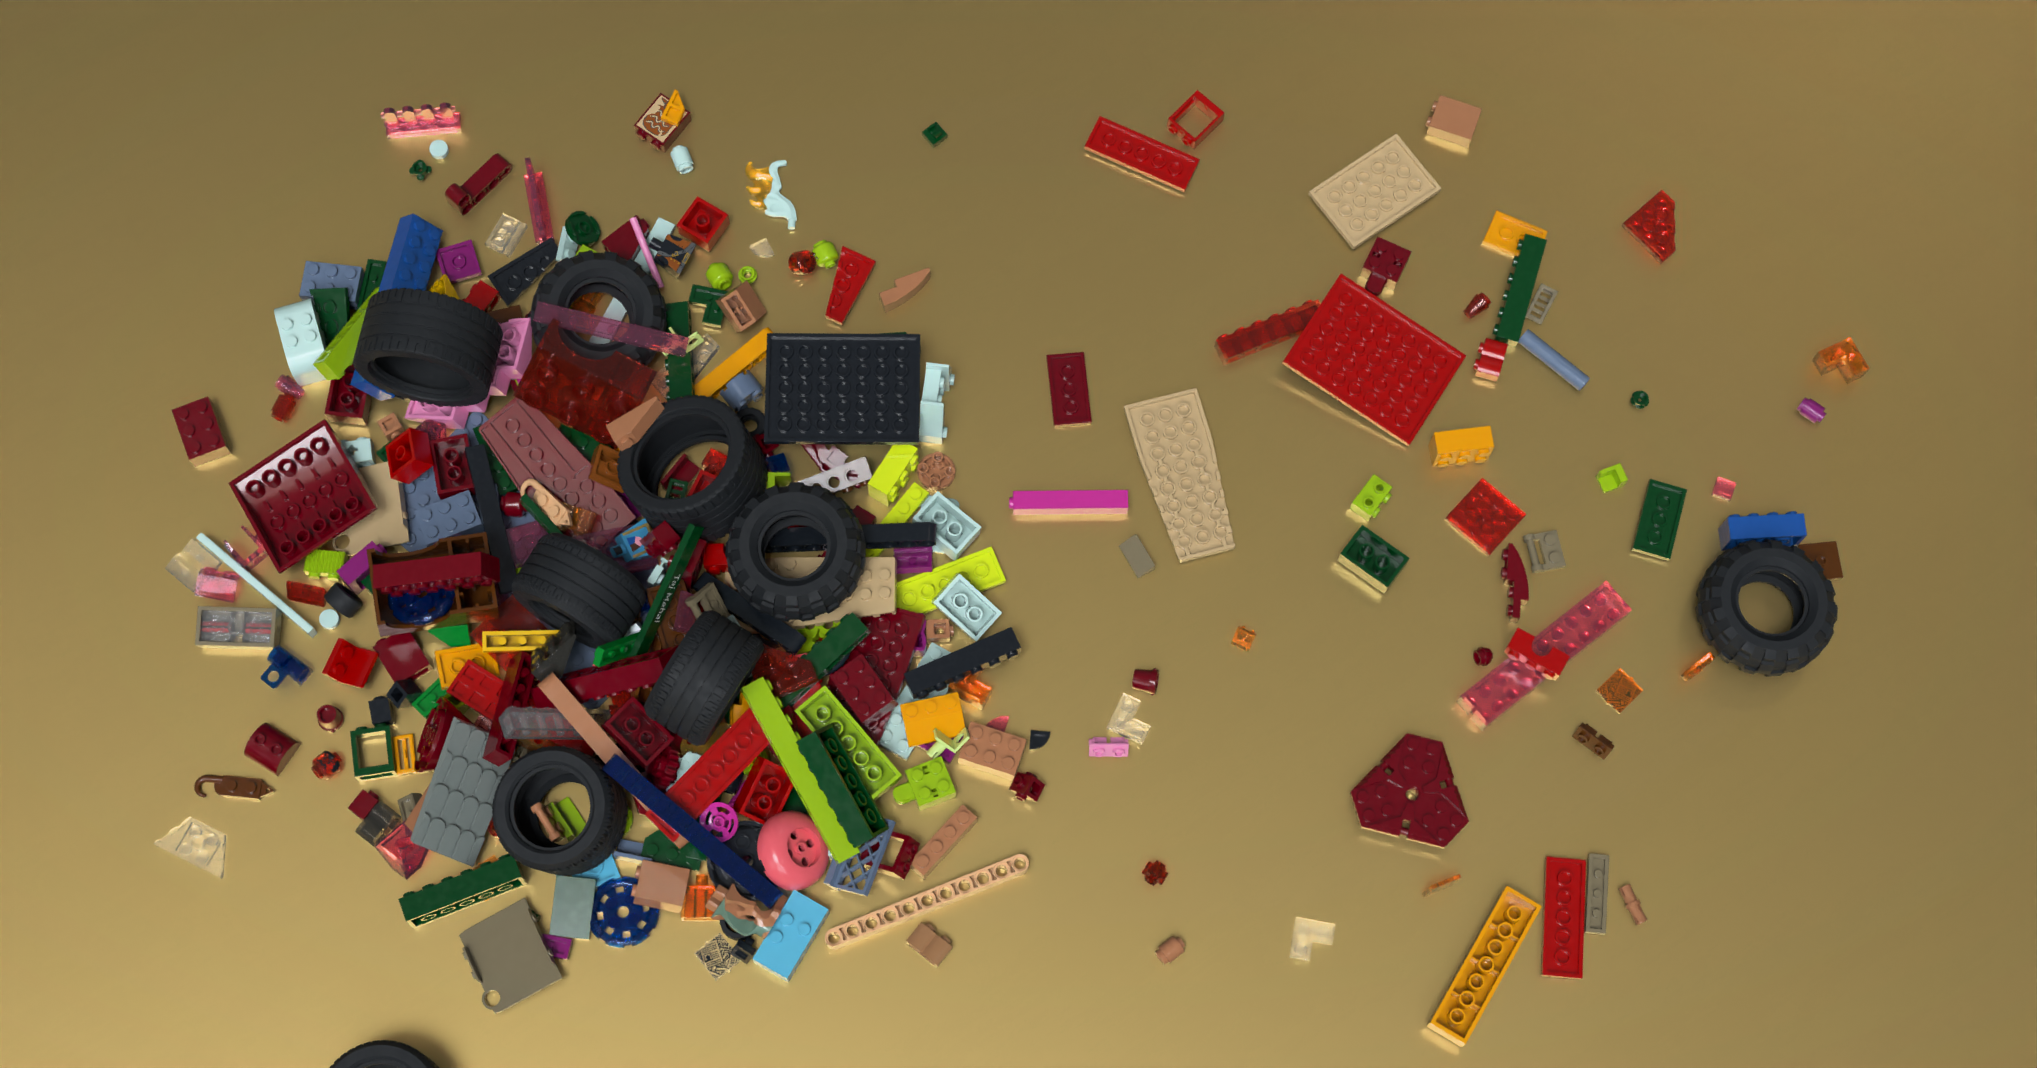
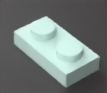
[556,226,578,262]

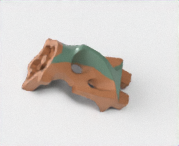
[705,884,788,939]

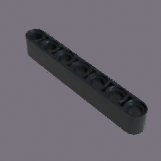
[692,571,807,656]

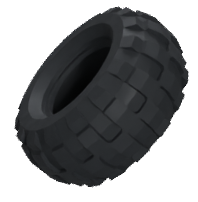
[530,250,667,385]
[725,482,866,622]
[1695,539,1838,677]

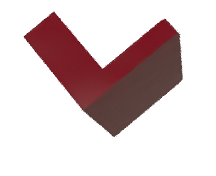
[661,453,701,498]

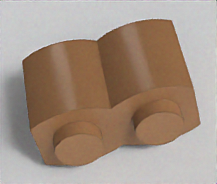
[906,922,952,968]

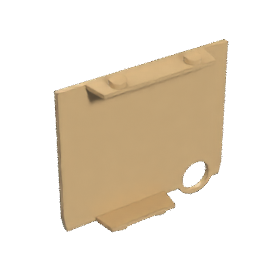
[333,461,410,556]

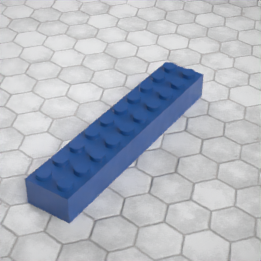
[350,213,443,401]

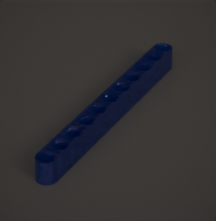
[602,753,783,909]

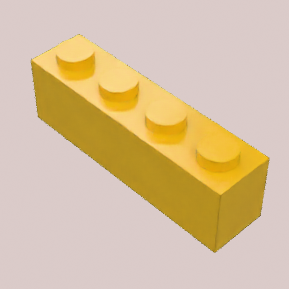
[482,630,563,653]

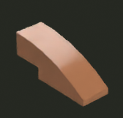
[879,268,931,313]

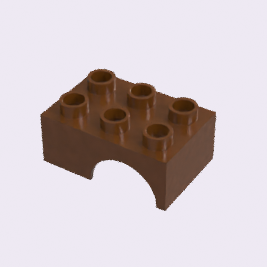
[366,532,499,637]

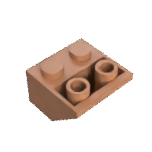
[716,280,767,332]

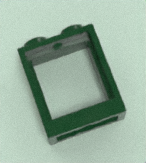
[350,724,397,781]

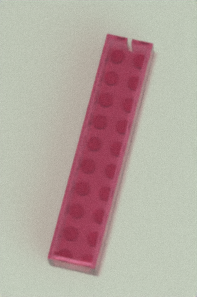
[1457,581,1632,731]

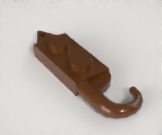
[194,775,274,800]

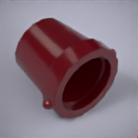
[1132,668,1159,695]
[317,705,344,733]

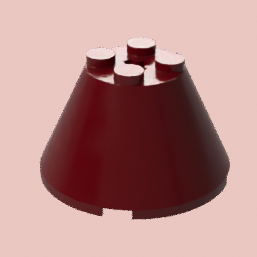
[414,696,476,773]

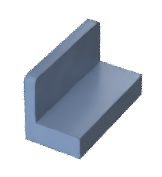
[613,839,655,864]

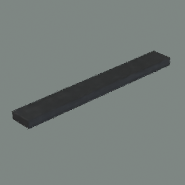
[464,444,517,595]

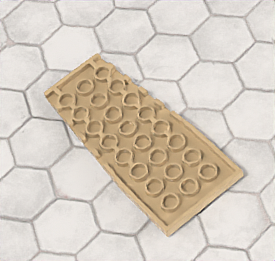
[1124,388,1235,563]
[725,557,897,634]

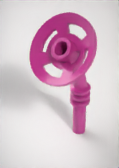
[700,780,745,842]

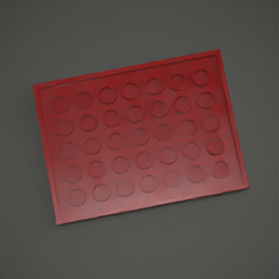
[1281,274,1466,446]

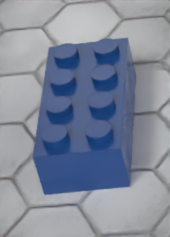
[1718,511,1807,551]

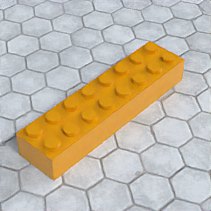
[1427,886,1542,1047]

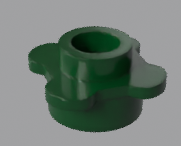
[409,160,432,181]

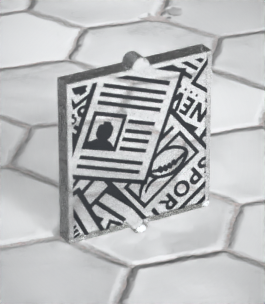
[694,933,741,981]

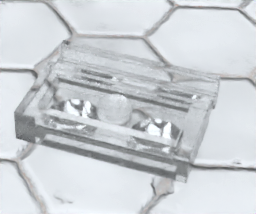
[485,213,528,258]

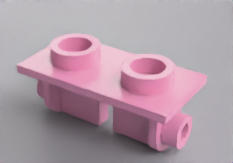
[1089,737,1129,757]

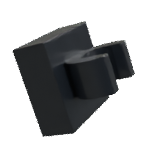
[730,937,756,964]

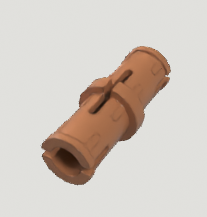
[1618,884,1647,926]

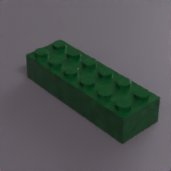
[796,723,889,848]
[398,854,527,928]

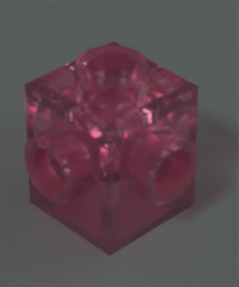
[416,420,447,441]

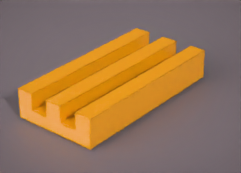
[393,733,417,776]

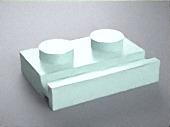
[647,557,669,588]

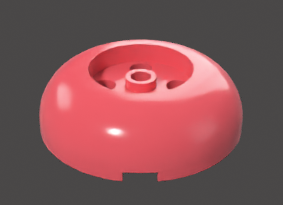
[757,811,829,891]

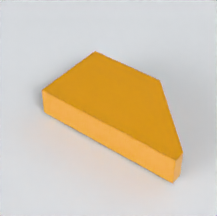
[661,89,686,127]

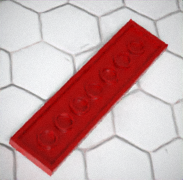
[644,707,770,842]

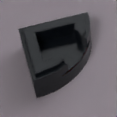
[1029,730,1050,751]

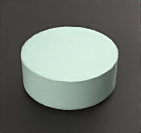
[429,140,449,159]
[319,609,340,630]

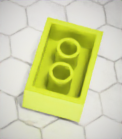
[868,445,919,507]

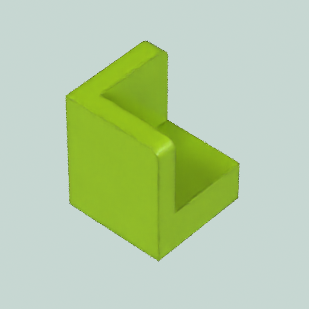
[1596,463,1628,493]

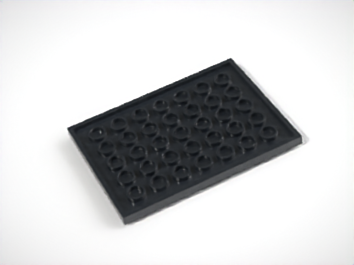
[764,333,920,445]

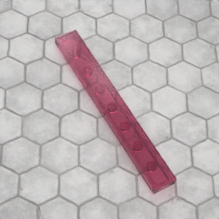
[533,301,689,357]

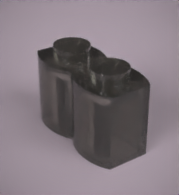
[355,801,401,848]

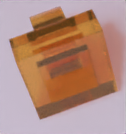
[1231,626,1256,652]

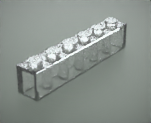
[498,706,611,740]

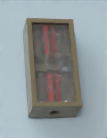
[195,606,282,650]

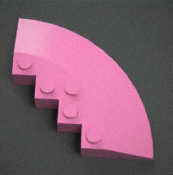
[404,318,532,429]

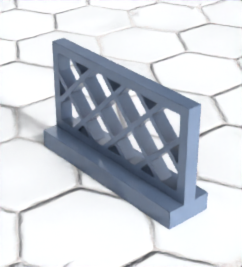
[824,818,896,897]

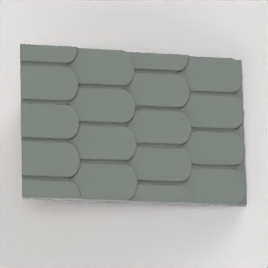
[404,716,516,867]

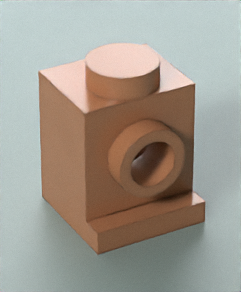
[926,619,954,644]

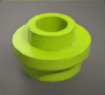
[738,266,757,284]

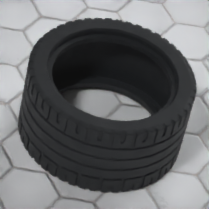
[353,288,503,407]
[617,395,768,543]

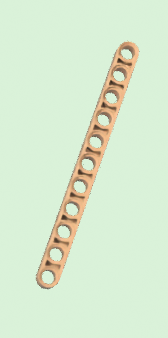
[825,854,1029,950]

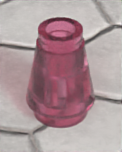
[275,374,305,399]

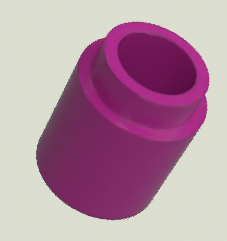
[1796,397,1827,424]

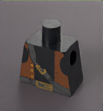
[648,234,696,279]

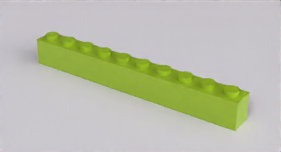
[740,677,861,864]

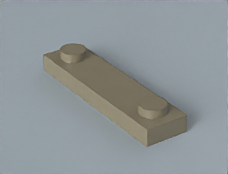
[1584,853,1609,935]

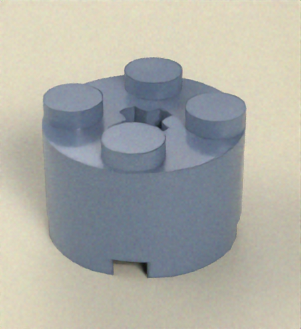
[720,370,764,412]

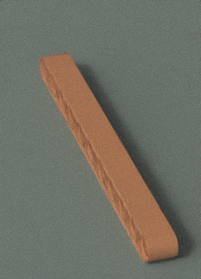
[537,672,695,849]

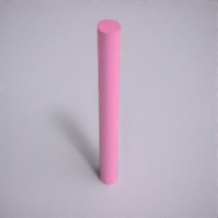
[629,217,664,288]

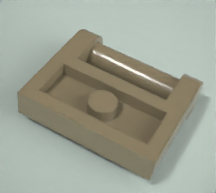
[1523,530,1566,573]
[685,583,730,620]

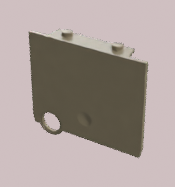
[459,897,563,1014]

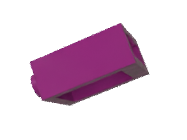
[336,541,387,595]

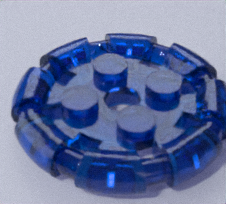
[388,589,455,626]
[590,876,659,948]

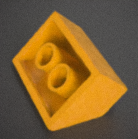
[900,692,965,748]

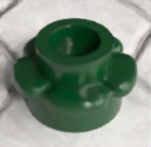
[1630,391,1649,409]

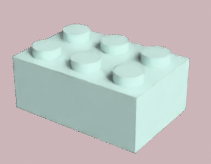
[912,491,982,560]
[931,573,1002,642]

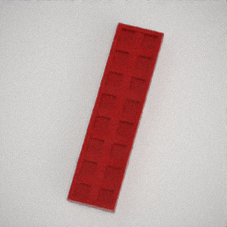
[446,659,596,756]

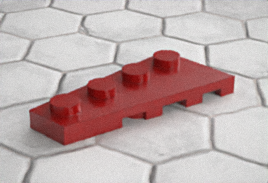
[825,246,876,326]

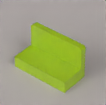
[767,472,792,489]
[548,797,586,842]

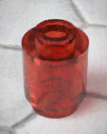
[270,393,297,423]

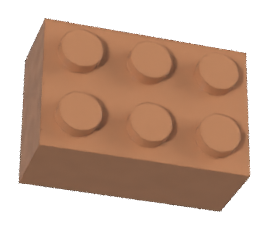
[958,721,1027,781]

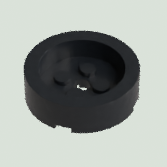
[707,821,778,902]

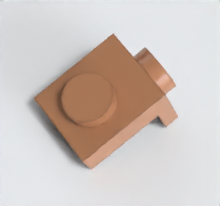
[377,412,405,441]

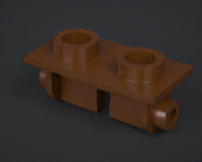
[1572,722,1614,760]

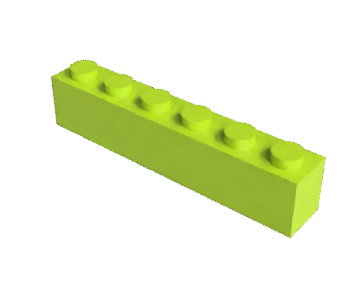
[313,287,379,381]

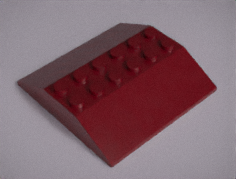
[228,419,377,574]

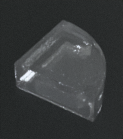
[749,238,774,258]

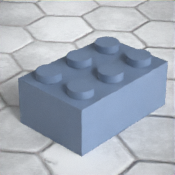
[299,261,365,310]
[414,490,484,547]

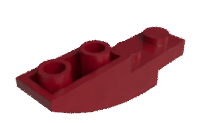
[1501,543,1529,623]

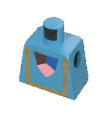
[610,519,653,563]

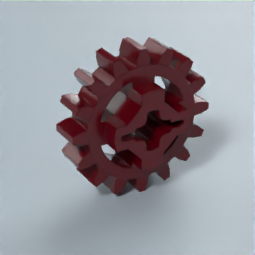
[651,746,680,790]

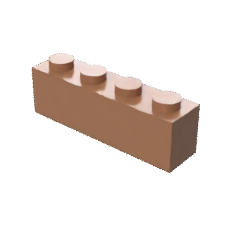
[910,804,977,880]

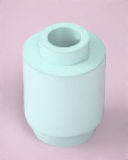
[670,145,694,174]

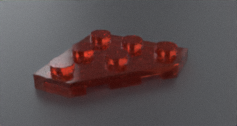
[1622,190,1676,264]
[752,644,819,699]

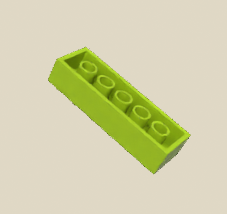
[795,685,903,802]

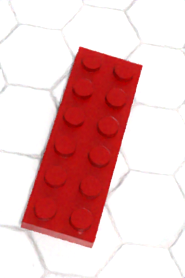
[1084,116,1200,192]
[1541,856,1586,980]

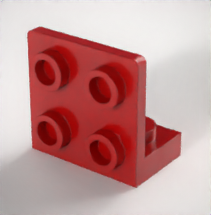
[322,638,379,689]

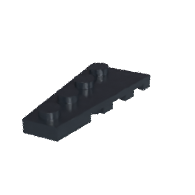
[488,237,558,307]

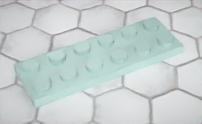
[879,642,954,761]

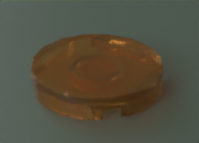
[1681,652,1715,682]

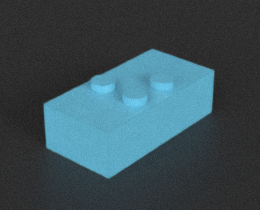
[753,890,830,983]

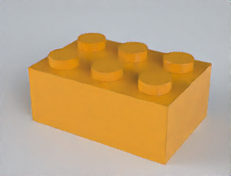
[1428,426,1494,468]

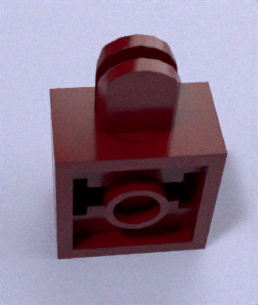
[1360,236,1412,297]

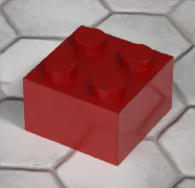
[677,196,730,252]
[385,427,433,484]

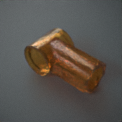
[571,292,605,321]

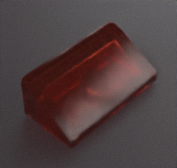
[286,581,327,607]

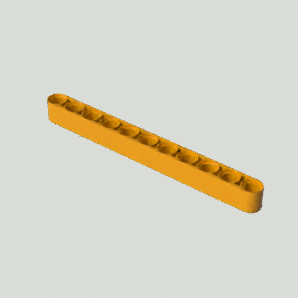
[616,327,773,452]

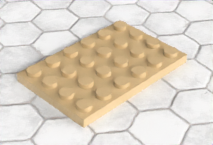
[1308,133,1441,250]

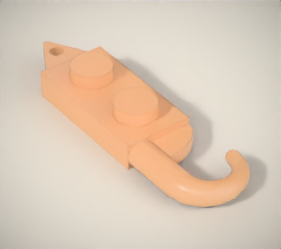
[520,479,573,527]

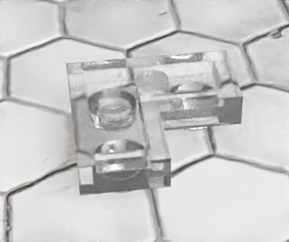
[1107,693,1151,745]
[1289,917,1335,961]

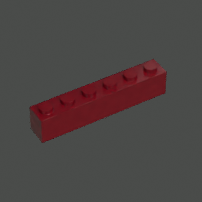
[482,651,539,767]

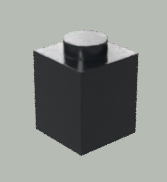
[386,679,423,709]
[368,696,395,727]

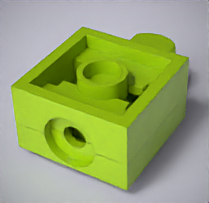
[893,756,956,811]

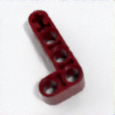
[445,153,513,215]

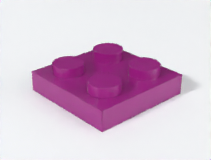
[436,240,482,284]

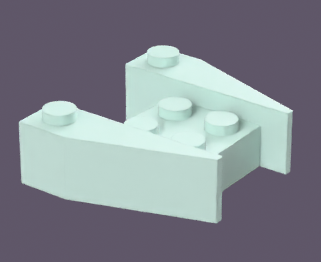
[919,362,955,444]

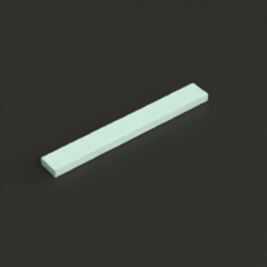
[589,217,676,344]
[196,533,317,638]

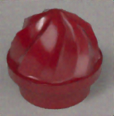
[1473,647,1493,666]

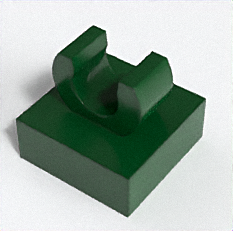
[922,122,948,148]

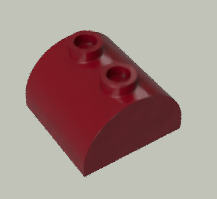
[244,723,301,777]

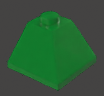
[428,623,472,647]

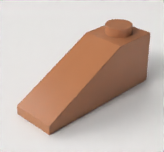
[606,396,665,451]

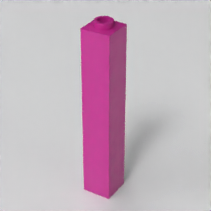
[1009,490,1128,515]

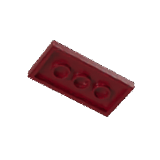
[1046,352,1092,428]

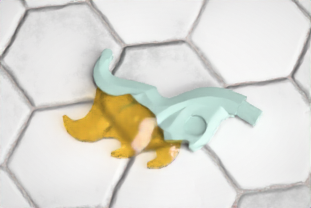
[745,160,797,230]
[666,723,731,792]

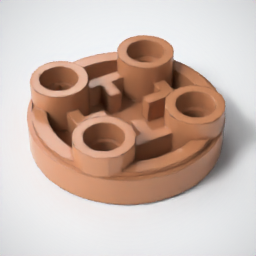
[917,451,955,491]

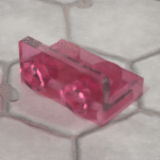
[194,567,240,603]

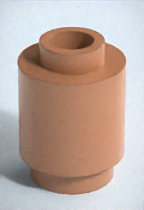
[1155,936,1185,965]

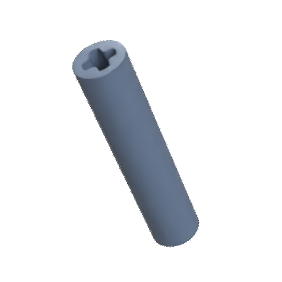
[1518,329,1590,391]

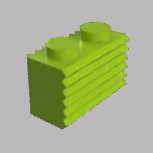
[303,550,349,581]

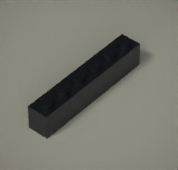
[904,627,1021,700]

